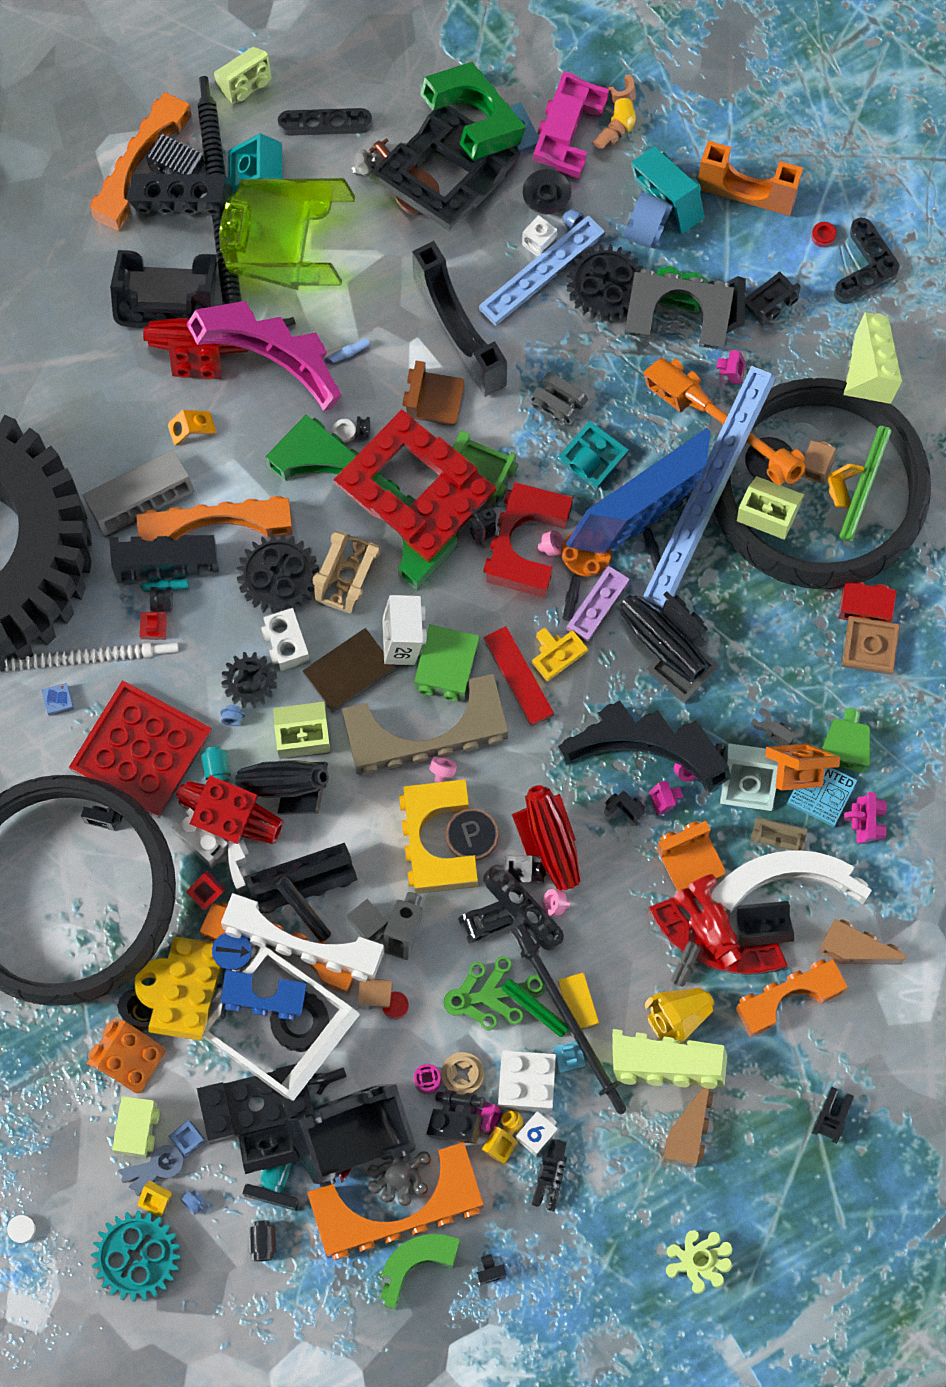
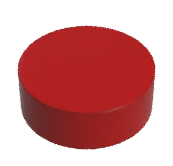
[811,222,837,248]
[382,991,409,1019]

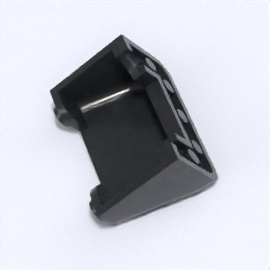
[110,250,217,328]
[284,1084,416,1187]

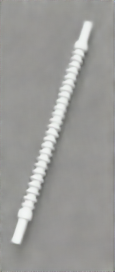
[0,642,179,672]

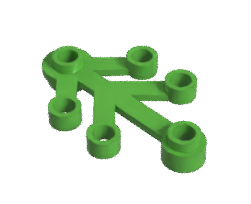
[443,956,545,1031]

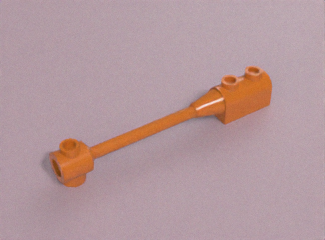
[643,358,805,486]

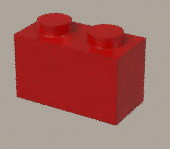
[838,582,896,623]

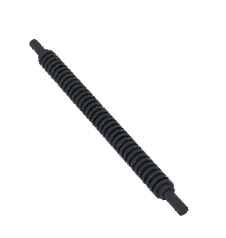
[197,76,242,305]

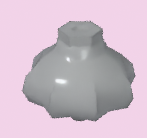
[352,149,378,179]

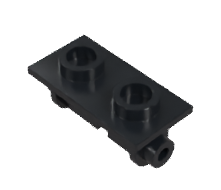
[469,508,496,548]

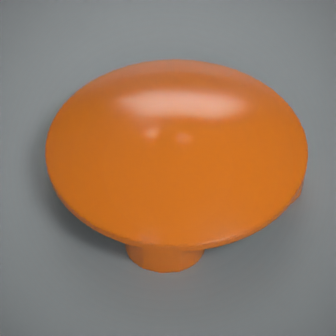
[561,532,611,577]

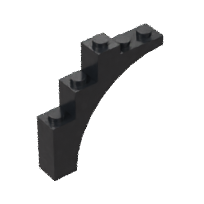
[558,700,731,791]

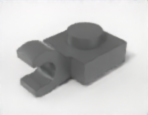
[751,708,795,745]

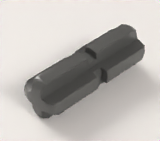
[671,941,701,987]

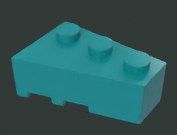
[631,146,705,234]

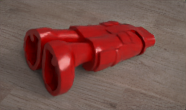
[673,874,743,969]

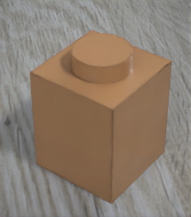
[801,440,836,485]

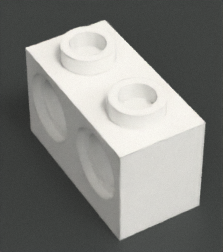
[261,608,310,671]

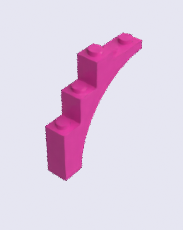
[187,301,342,411]

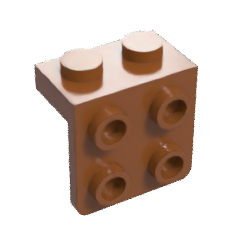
[403,360,464,425]

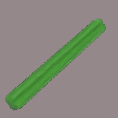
[839,426,892,542]

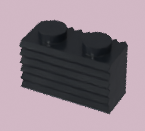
[146,133,205,174]

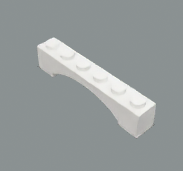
[221,893,384,982]

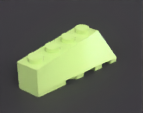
[844,312,902,404]
[612,1029,727,1089]

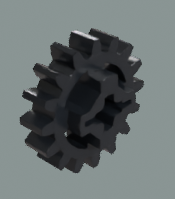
[221,652,277,708]

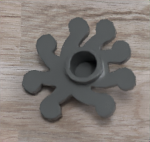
[367,1147,431,1206]

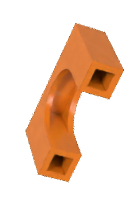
[698,140,803,216]

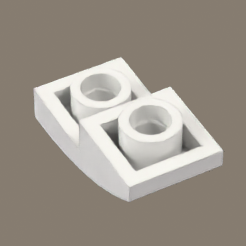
[228,839,249,895]

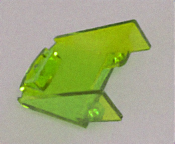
[219,178,355,290]

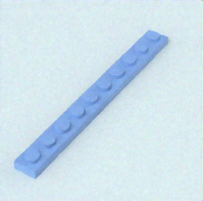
[643,366,776,608]

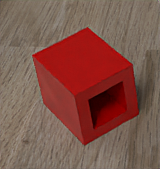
[186,870,226,910]

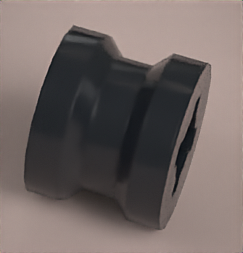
[150,587,173,612]

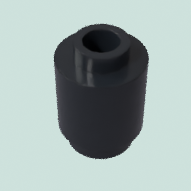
[248,1220,277,1262]

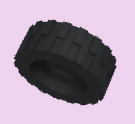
[270,991,330,1052]

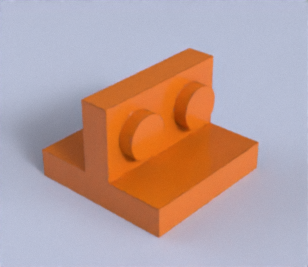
[765,743,840,790]

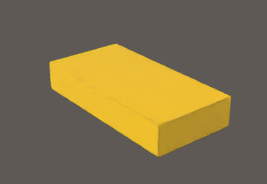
[558,973,599,1030]

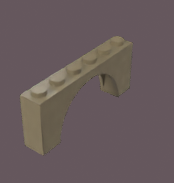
[342,674,508,775]

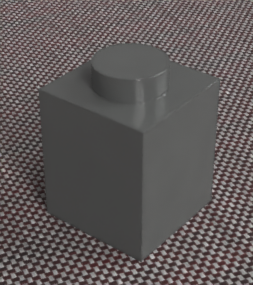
[347,899,388,943]

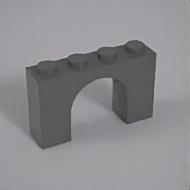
[625,269,734,350]

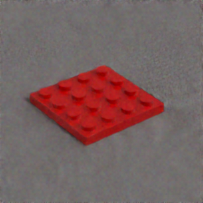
[69,680,212,818]

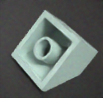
[720,744,778,811]

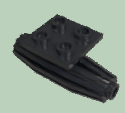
[620,591,710,683]
[235,760,329,815]

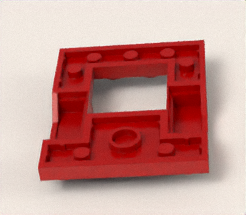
[333,409,496,563]

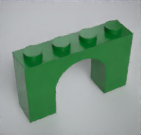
[420,62,526,160]

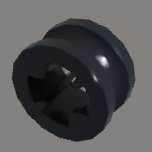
[356,416,370,439]

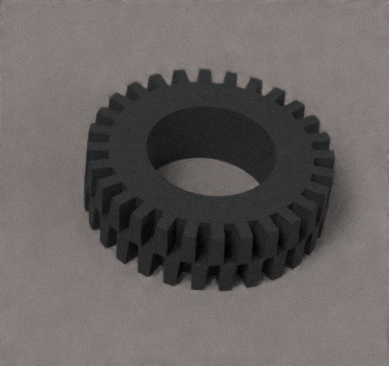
[0,414,92,672]

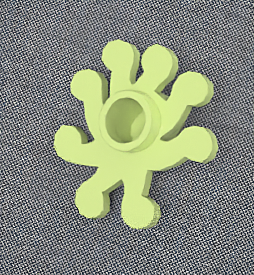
[666,1230,733,1294]

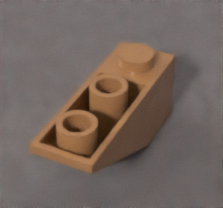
[818,919,906,965]
[663,1087,713,1168]

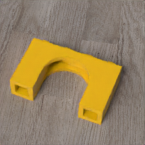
[399,779,478,894]

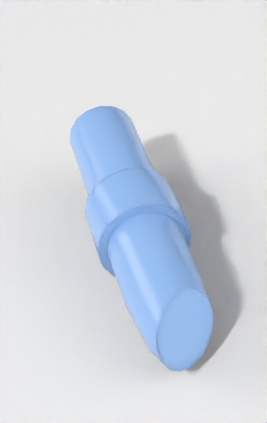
[324,338,371,365]

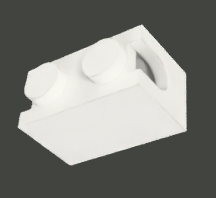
[171,808,228,869]

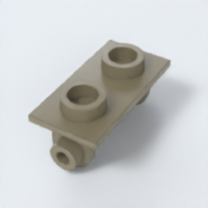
[750,817,808,851]

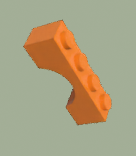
[736,959,848,1038]

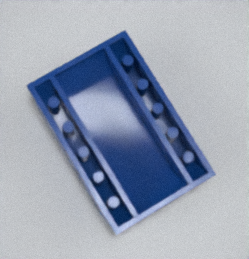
[566,428,710,554]

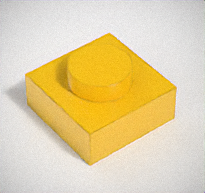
[137,1180,172,1218]

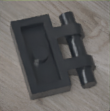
[426,1090,486,1144]

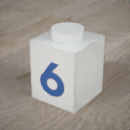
[516,1111,558,1157]

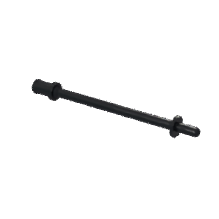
[509,923,626,1114]

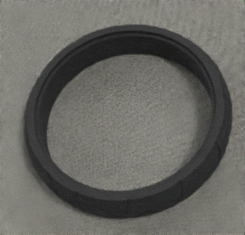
[714,378,931,589]
[0,775,176,1006]

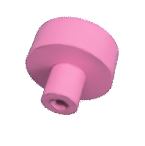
[538,530,564,557]
[429,757,457,782]
[542,889,570,917]

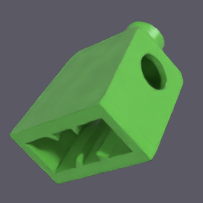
[822,708,870,773]

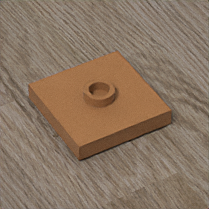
[841,616,900,675]

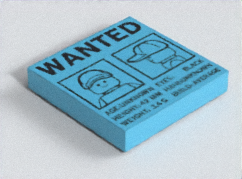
[787,768,857,827]

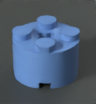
[623,191,673,249]

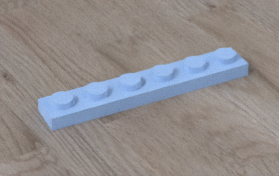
[479,215,605,326]

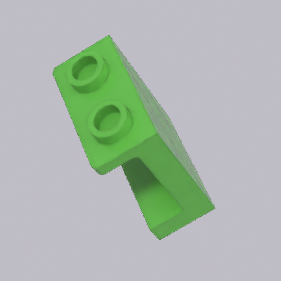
[453,430,519,505]
[414,624,479,702]

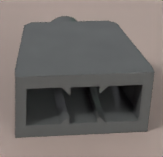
[383,892,423,960]

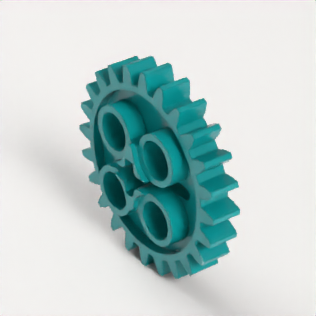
[91,1211,181,1302]

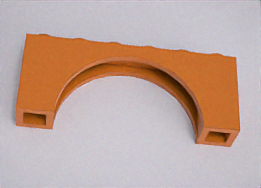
[307,1142,484,1261]

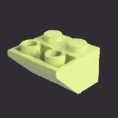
[214,47,272,105]
[737,476,804,540]
[273,702,331,759]

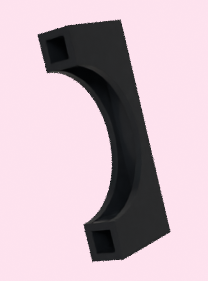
[412,241,507,397]

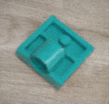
[558,421,629,490]

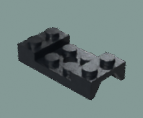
[196,1063,313,1144]

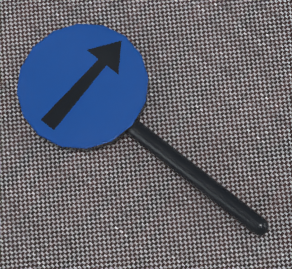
[212,933,252,1019]

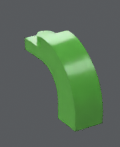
[381,1234,460,1310]

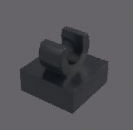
[477,1254,507,1286]

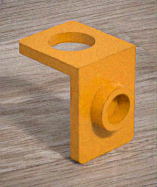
[168,410,216,445]
[827,464,864,510]

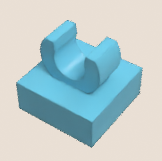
[553,1041,586,1074]

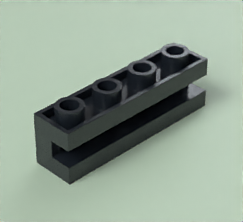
[245,842,358,913]

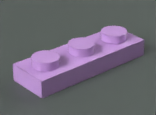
[566,566,630,643]

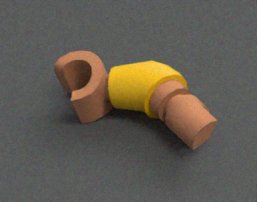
[592,74,636,149]

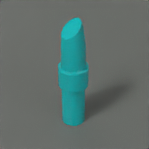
[139,579,189,592]

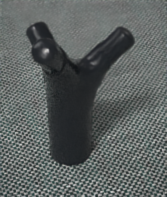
[307,1067,347,1095]

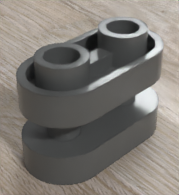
[530,372,588,425]

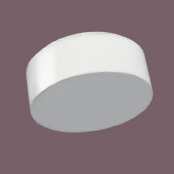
[332,419,356,445]
[7,1215,36,1244]

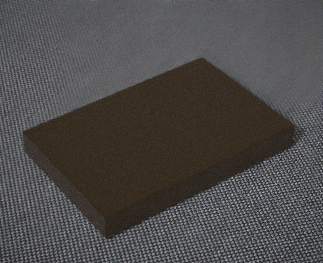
[302,628,395,713]

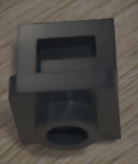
[604,791,646,826]

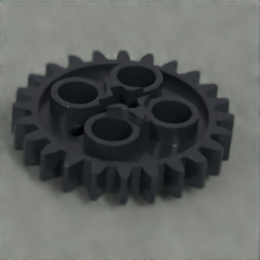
[566,244,644,322]
[237,534,319,614]

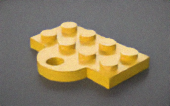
[135,936,222,1041]

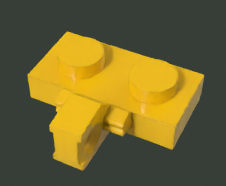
[532,627,588,682]

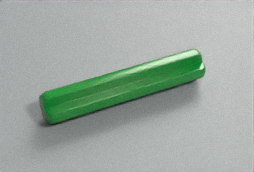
[501,978,569,1037]

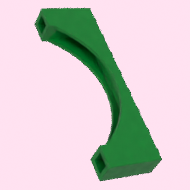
[265,414,458,591]

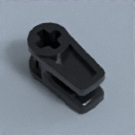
[458,901,514,943]
[811,1086,854,1144]

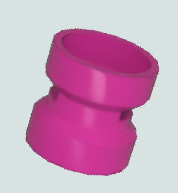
[414,1064,441,1095]

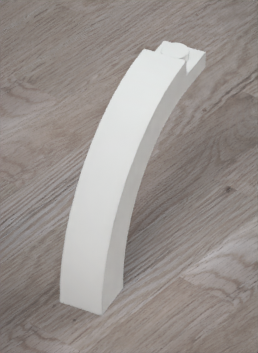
[711,850,872,916]

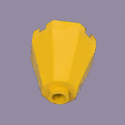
[644,988,714,1044]

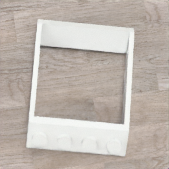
[203,945,360,1101]

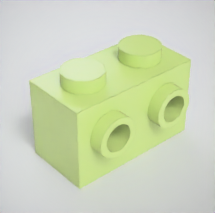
[112,1096,160,1158]

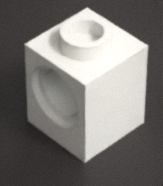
[522,215,557,257]

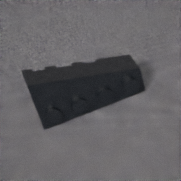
[109,535,219,585]

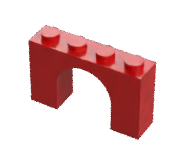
[483,482,573,598]

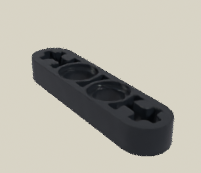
[278,108,372,136]
[483,865,564,950]

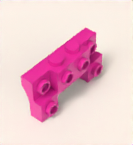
[533,71,609,179]

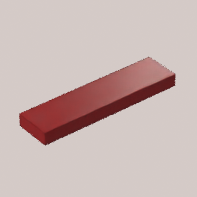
[483,626,554,727]

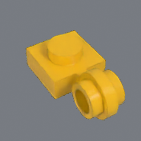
[482,1110,524,1165]

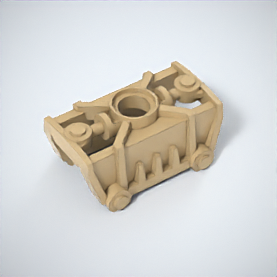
[312,531,381,614]

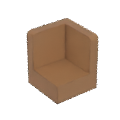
[357,979,393,1010]

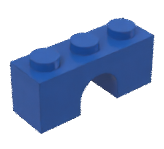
[220,970,306,1021]

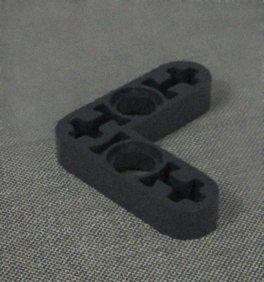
[834,217,899,304]

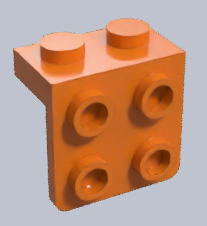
[657,821,725,892]
[86,1018,166,1093]

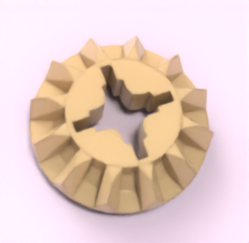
[441,1052,484,1095]

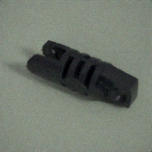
[532,1139,567,1212]

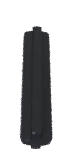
[275,877,331,942]

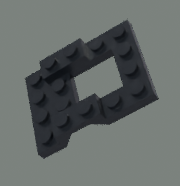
[370,106,520,231]

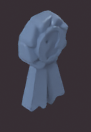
[118,1145,184,1196]

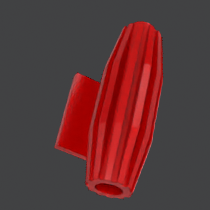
[143,318,249,379]
[176,775,284,844]
[511,785,581,891]

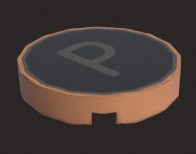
[446,808,498,861]

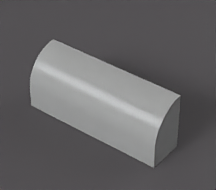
[82,450,195,537]

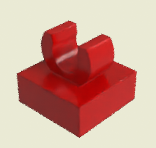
[139,612,167,640]

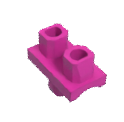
[844,792,887,844]

